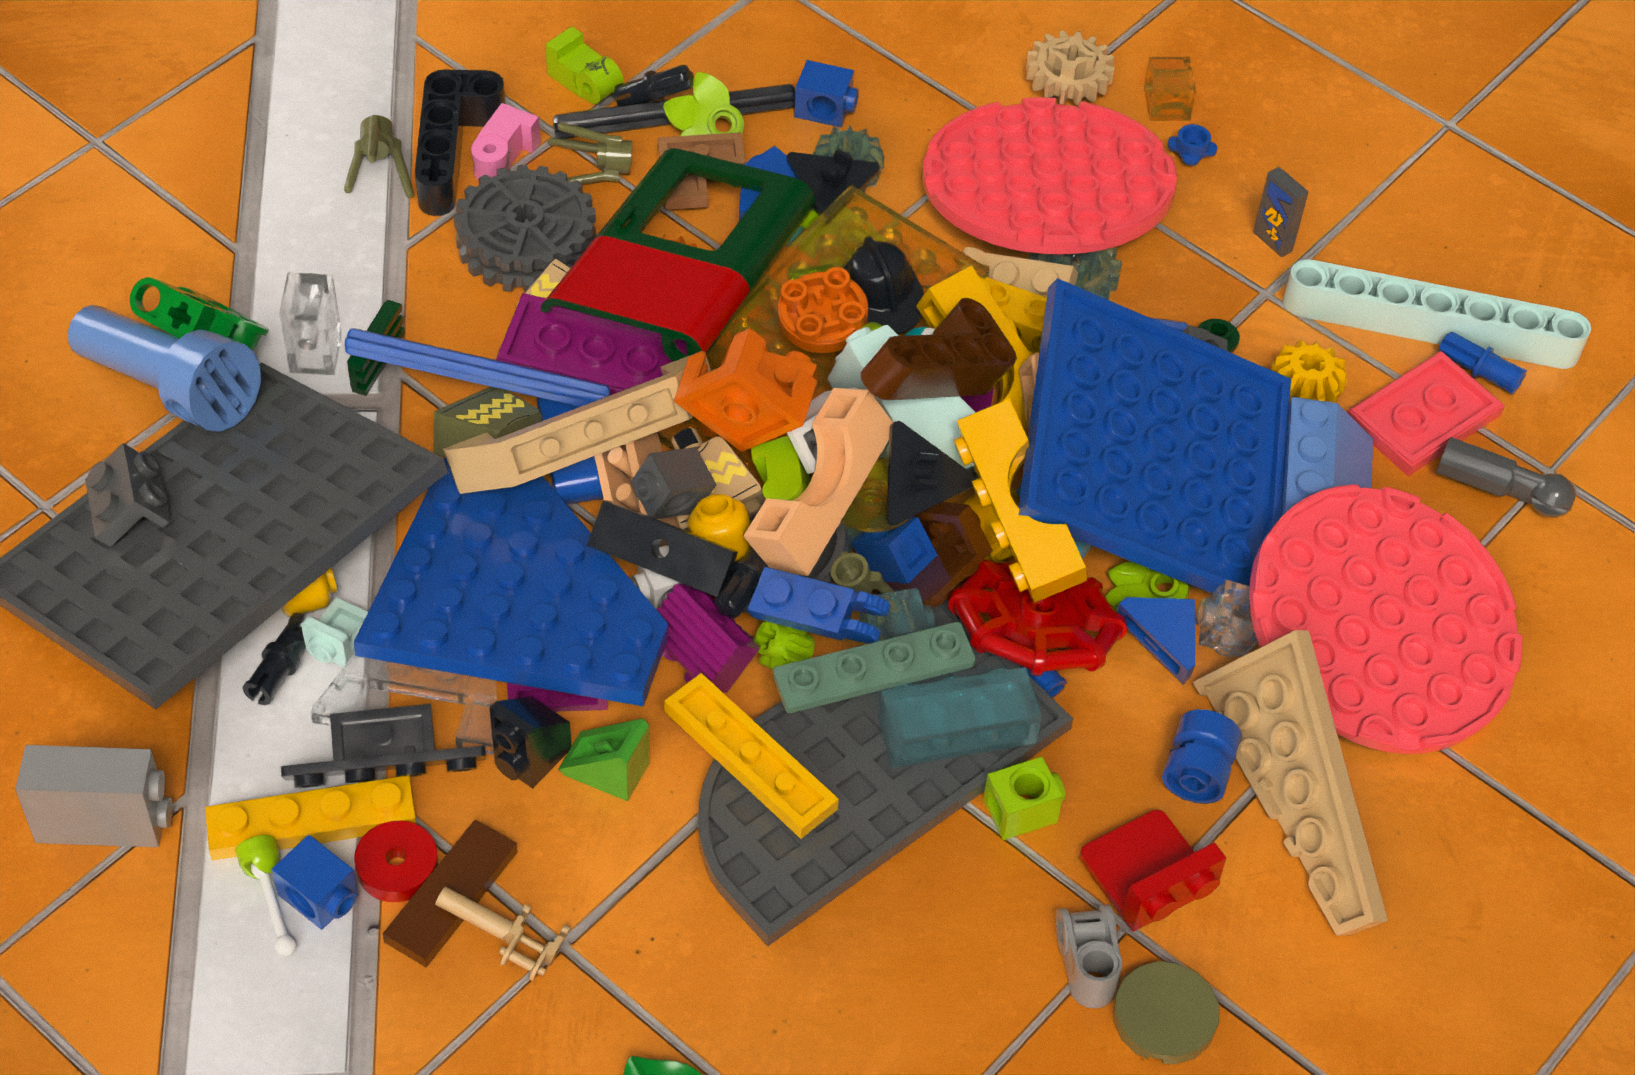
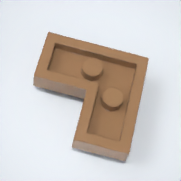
[658,132,746,210]

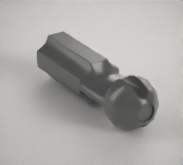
[1436,437,1576,518]

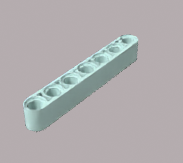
[1283,259,1591,369]

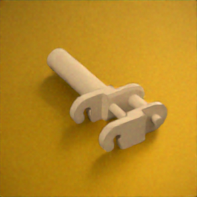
[435,886,571,981]

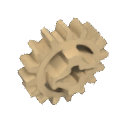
[1026,30,1115,105]

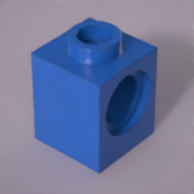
[794,60,859,128]
[851,515,938,584]
[271,835,358,930]

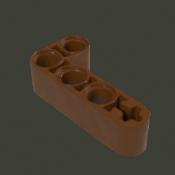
[861,298,1017,400]

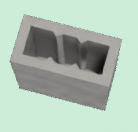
[15,745,173,847]

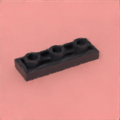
[587,500,738,597]

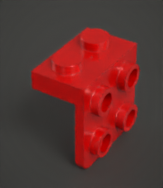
[1080,810,1226,932]

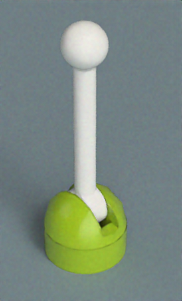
[235,835,296,956]

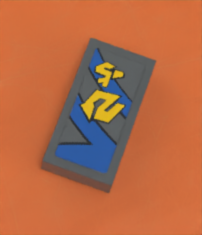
[1253,167,1308,257]

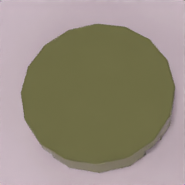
[1113,961,1219,1064]

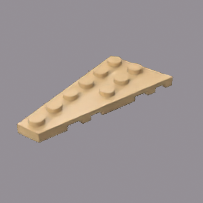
[1193,630,1388,936]

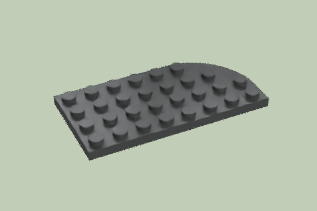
[698,598,1073,946]

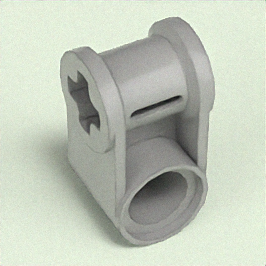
[1056,904,1122,1009]

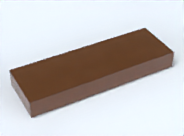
[383,820,518,968]

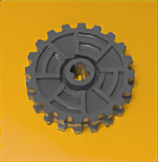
[454,165,596,292]

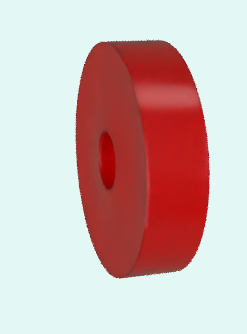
[354,821,439,902]

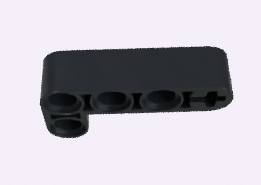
[415,69,505,216]

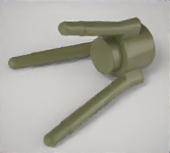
[344,115,414,198]
[548,123,632,185]
[831,551,914,641]

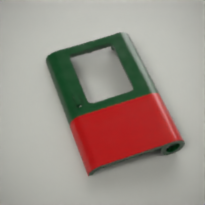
[540,148,816,362]

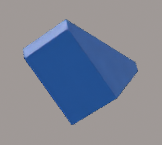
[1117,597,1195,685]

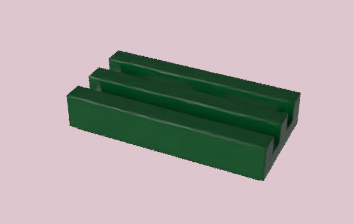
[347,300,405,396]

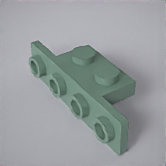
[773,622,975,713]

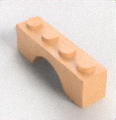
[743,388,893,576]

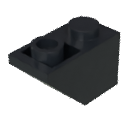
[489,696,571,789]

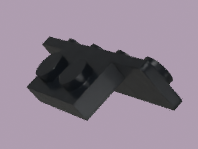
[281,704,487,788]

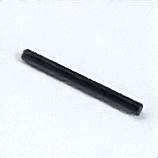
[553,84,795,139]

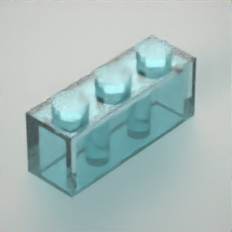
[878,667,1042,768]

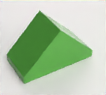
[558,718,650,801]

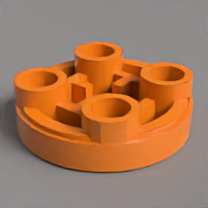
[778,267,868,353]

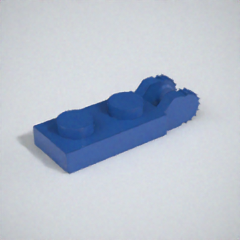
[748,567,890,644]

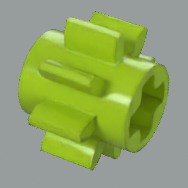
[754,621,815,670]

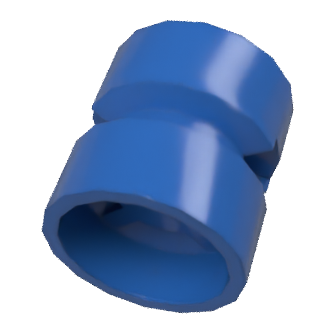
[1162,709,1242,804]

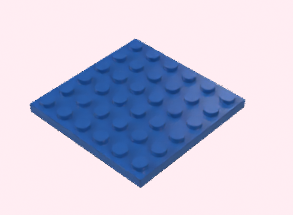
[1018,278,1291,608]

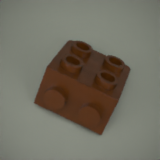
[871,502,993,609]

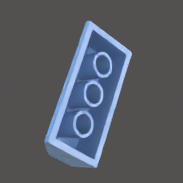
[1281,397,1373,517]

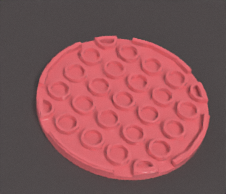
[923,97,1177,255]
[1249,484,1522,754]

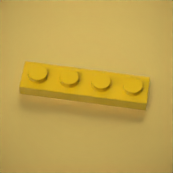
[664,673,839,839]
[205,775,416,861]

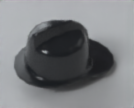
[844,236,924,334]

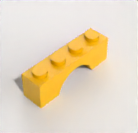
[916,265,1034,438]
[953,399,1087,603]

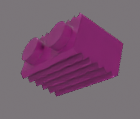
[656,584,760,693]

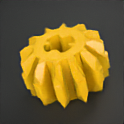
[1271,339,1347,404]

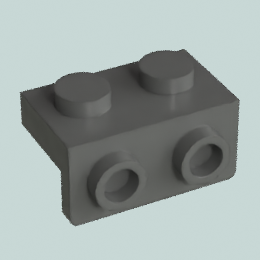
[85,443,171,547]

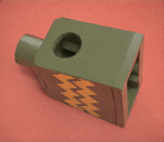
[434,387,542,457]

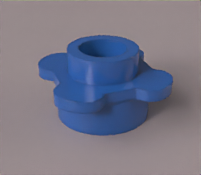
[1168,124,1217,165]

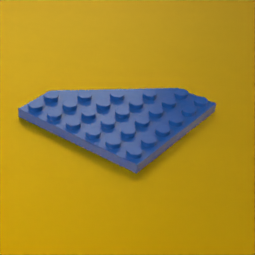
[354,457,669,706]

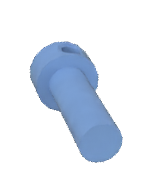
[68,305,261,432]

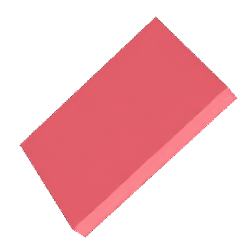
[1347,351,1505,476]

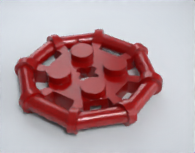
[948,559,1127,676]

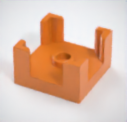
[674,328,817,452]

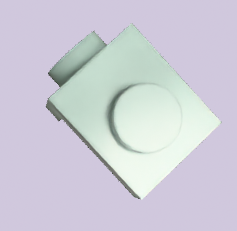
[301,597,368,669]

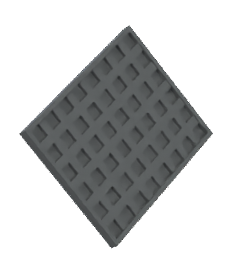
[0,362,448,709]

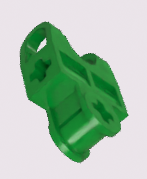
[130,277,269,352]

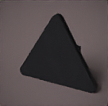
[786,148,880,223]
[886,421,977,526]

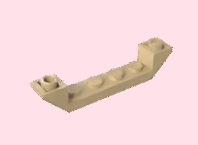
[443,351,711,494]

